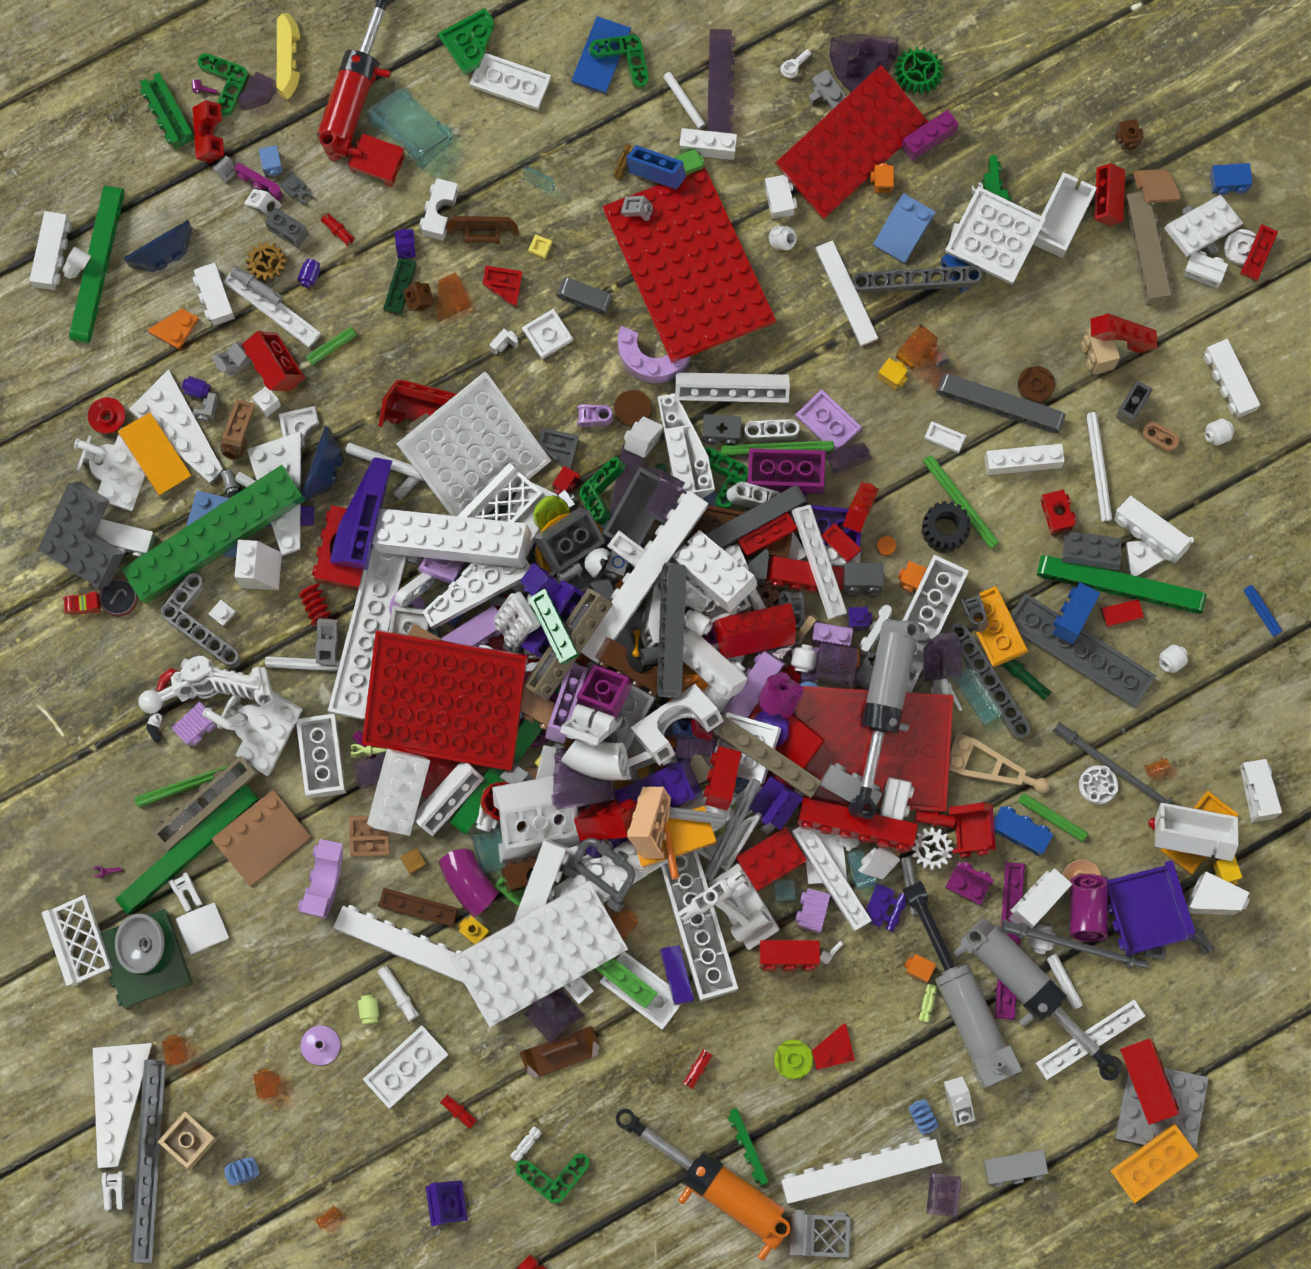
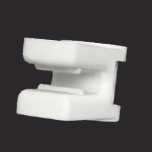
[169,871,203,913]
[102,1171,125,1211]

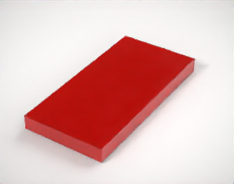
[748,702,825,770]

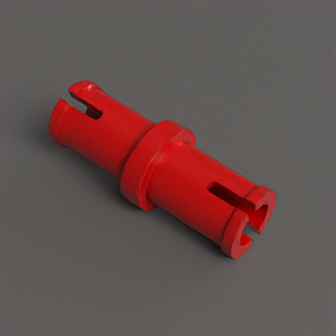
[321,213,355,246]
[914,810,955,828]
[683,1049,713,1089]
[440,1094,477,1129]

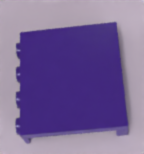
[1104,860,1195,956]

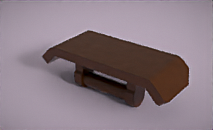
[446,216,519,244]
[520,1026,599,1079]

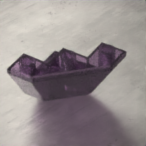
[829,34,899,92]
[551,748,615,810]

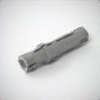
[230,266,283,306]

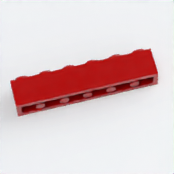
[796,797,918,852]

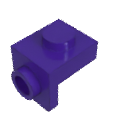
[395,229,416,259]

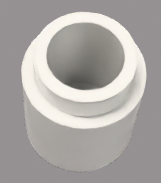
[684,609,713,636]

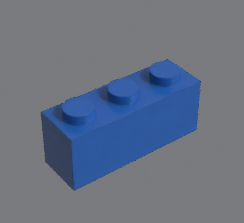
[626,145,686,189]
[1052,582,1100,645]
[994,806,1053,857]

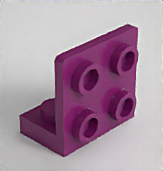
[945,861,994,906]

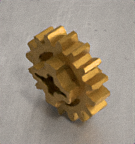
[245,241,287,283]

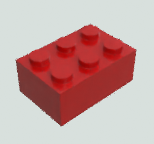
[242,331,305,391]
[574,799,638,841]
[736,827,807,892]
[759,940,820,972]

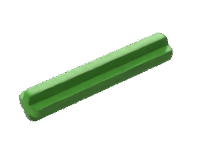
[306,327,356,365]

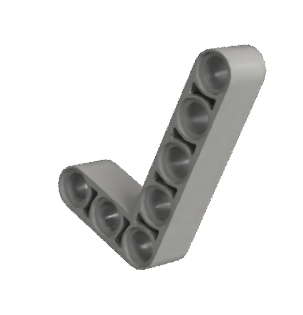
[161,573,241,668]

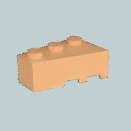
[627,787,671,858]

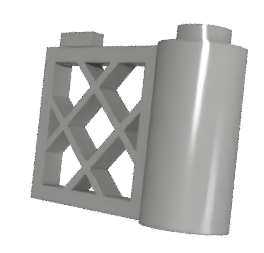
[789,1210,850,1258]

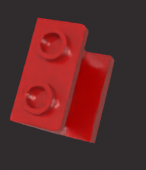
[348,134,405,187]
[949,802,996,858]

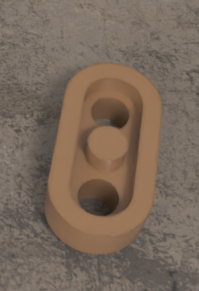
[1142,422,1179,452]

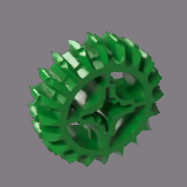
[894,46,944,95]

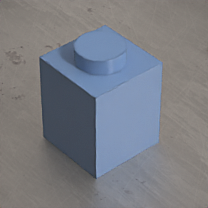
[259,145,283,177]

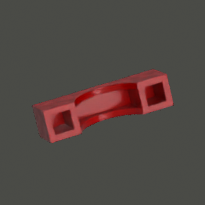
[1090,313,1157,353]

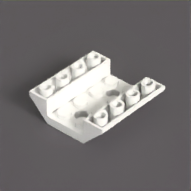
[492,774,579,864]

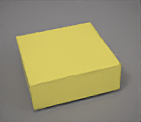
[528,234,552,259]

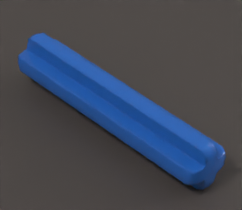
[1244,585,1282,636]

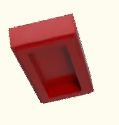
[821,523,862,563]
[1101,599,1144,627]

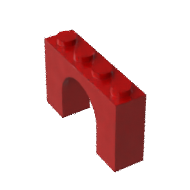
[312,505,364,591]

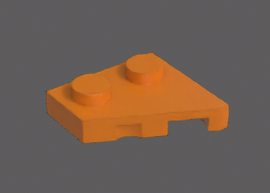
[148,308,199,350]

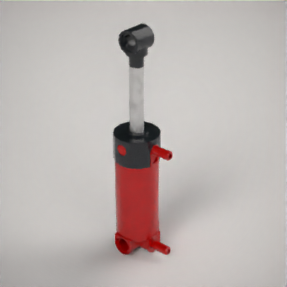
[317,0,395,161]

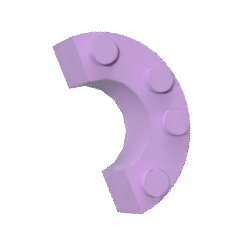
[618,326,690,383]
[298,839,343,919]

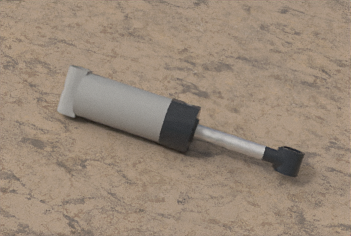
[848,619,928,819]
[953,919,1123,1081]

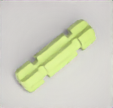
[919,984,938,1023]

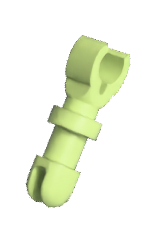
[350,744,387,758]

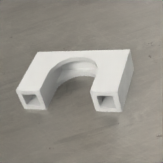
[631,684,724,765]

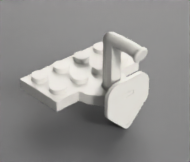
[74,428,145,512]
[202,691,303,776]

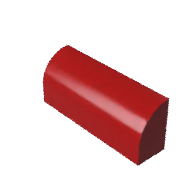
[1120,1038,1181,1125]

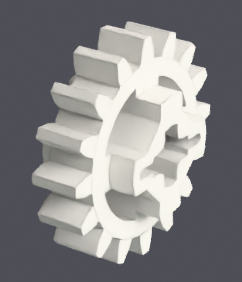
[911,827,953,871]

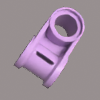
[577,404,613,427]

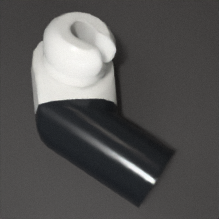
[146,713,163,743]

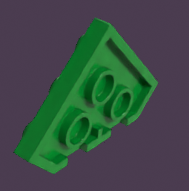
[437,8,495,75]

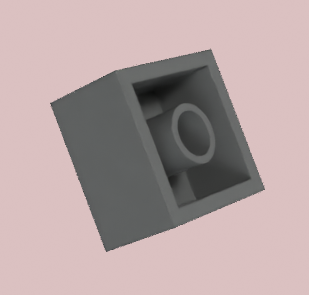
[842,563,883,597]

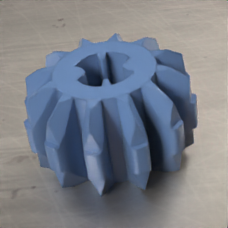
[909,1099,938,1135]
[224,1157,260,1186]

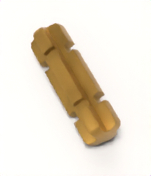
[613,144,634,180]

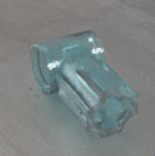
[846,849,876,891]

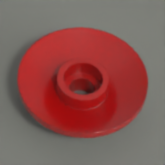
[87,397,125,434]

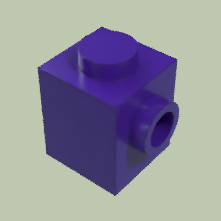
[847,607,872,631]

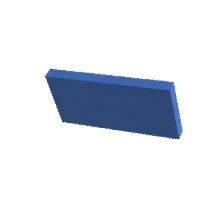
[571,16,631,94]

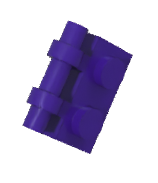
[866,883,906,932]

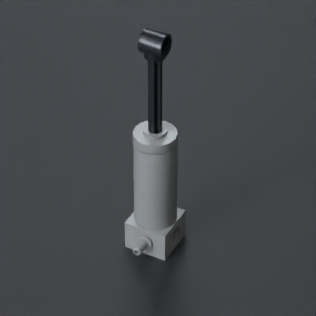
[902,881,1022,1090]

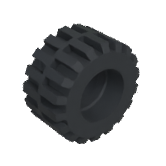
[921,501,971,553]

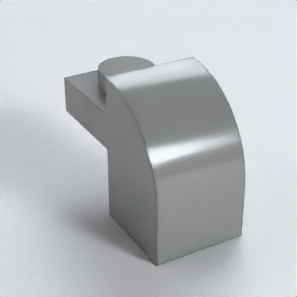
[212,341,252,377]
[315,619,339,665]

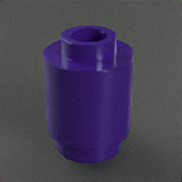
[297,259,321,288]
[181,376,211,399]

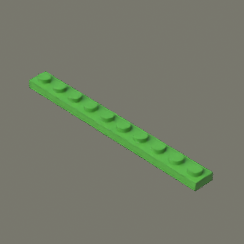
[494,877,658,1009]

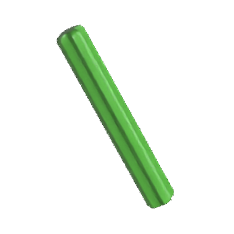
[1018,793,1088,842]

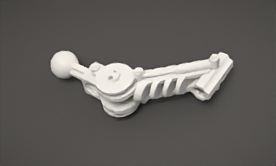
[138,656,274,714]

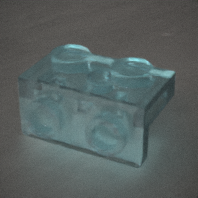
[472,828,508,874]

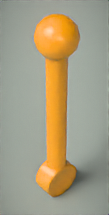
[632,630,641,658]

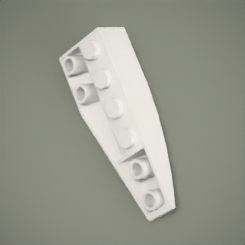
[658,394,715,499]

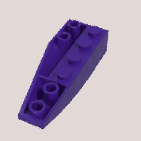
[330,457,393,570]

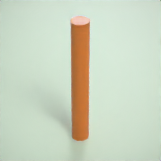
[663,822,679,880]

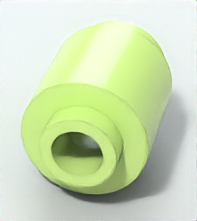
[357,995,379,1025]

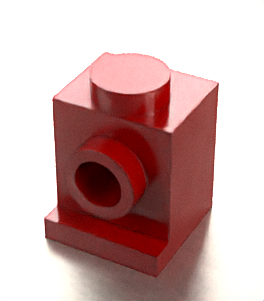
[552,466,581,495]

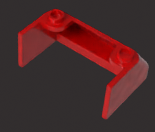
[378,380,456,427]

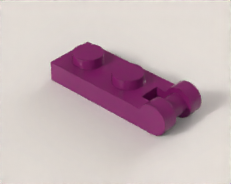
[234,162,282,201]

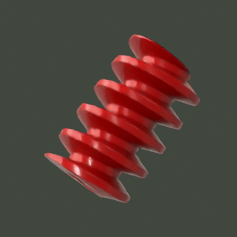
[299,583,334,627]

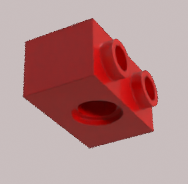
[1040,489,1076,535]

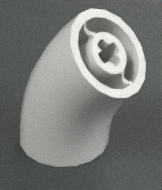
[561,739,629,780]

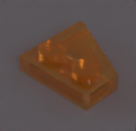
[437,272,472,321]

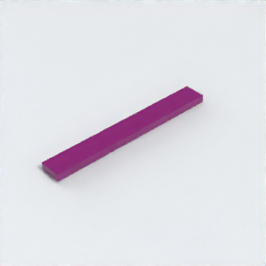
[995,862,1025,1020]

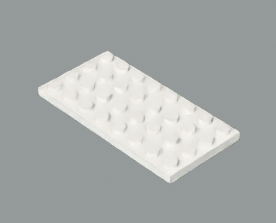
[451,880,628,1027]

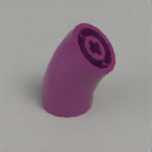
[439,849,499,917]
[1070,874,1108,942]

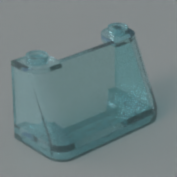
[366,88,453,170]

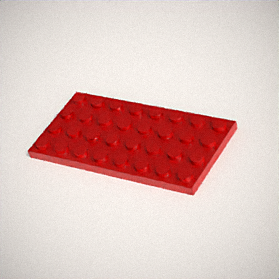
[775,65,928,219]

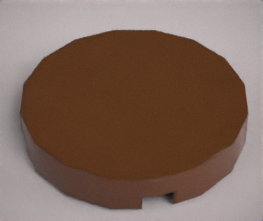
[1017,366,1055,403]
[614,390,651,427]

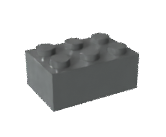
[533,508,606,572]

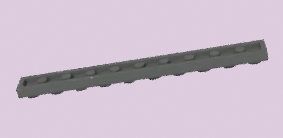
[130,1059,166,1263]

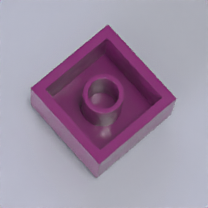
[577,665,632,719]

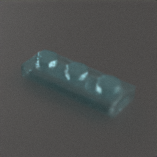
[953,667,1001,726]

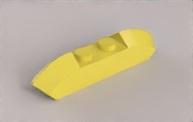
[276,13,300,100]

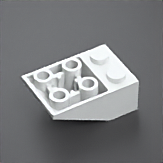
[641,583,661,648]

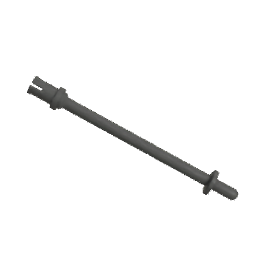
[1052,721,1175,805]
[1001,920,1149,969]

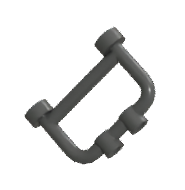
[561,838,635,912]

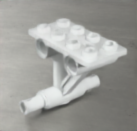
[493,591,541,651]
[678,864,780,950]

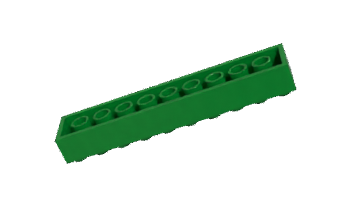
[121,465,306,604]

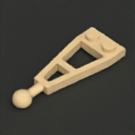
[949,733,1050,793]

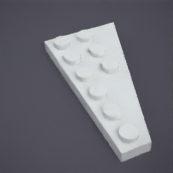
[129,369,223,485]
[247,431,302,556]
[423,560,530,630]
[93,1043,153,1168]

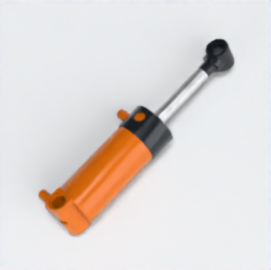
[616,1109,790,1261]

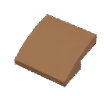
[1133,169,1181,203]
[349,815,390,857]

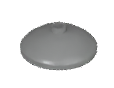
[115,914,164,973]

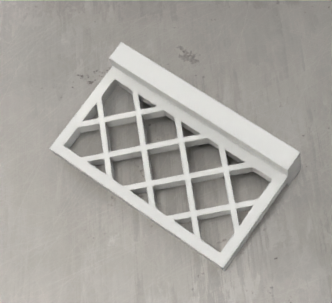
[458,463,544,522]
[42,895,113,986]

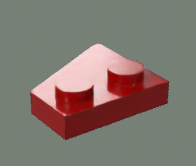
[482,266,523,307]
[812,1023,855,1070]

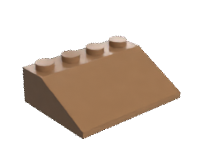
[212,790,312,887]

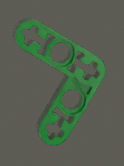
[588,35,649,89]
[197,53,249,117]
[704,447,748,509]
[579,457,625,525]
[515,1153,590,1204]

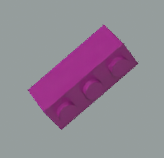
[901,110,959,161]

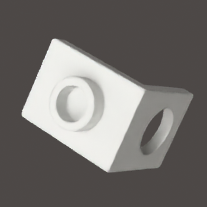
[244,189,282,217]

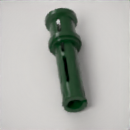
[999,658,1052,701]

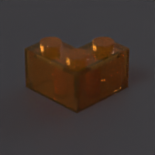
[896,324,938,371]

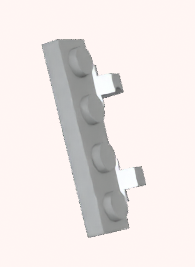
[808,69,846,110]

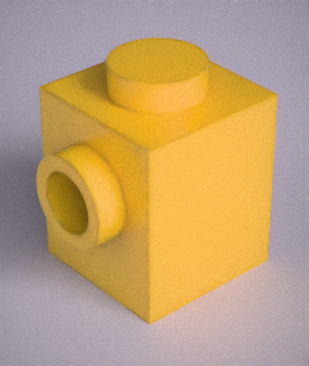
[877,358,908,390]
[1213,855,1242,885]
[459,916,490,945]

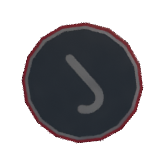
[99,578,138,617]

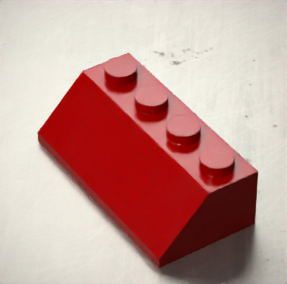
[713,603,796,659]

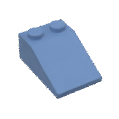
[873,193,935,264]

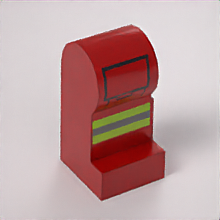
[63,591,101,615]

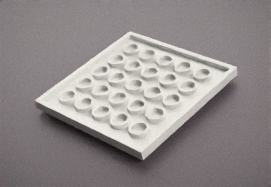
[396,372,551,516]

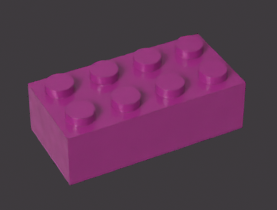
[748,448,826,494]

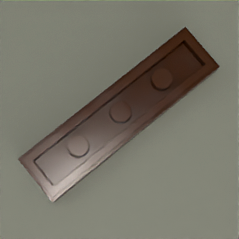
[378,887,459,928]

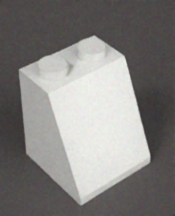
[235,540,282,590]
[1187,872,1250,915]

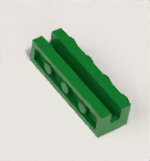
[139,72,194,149]

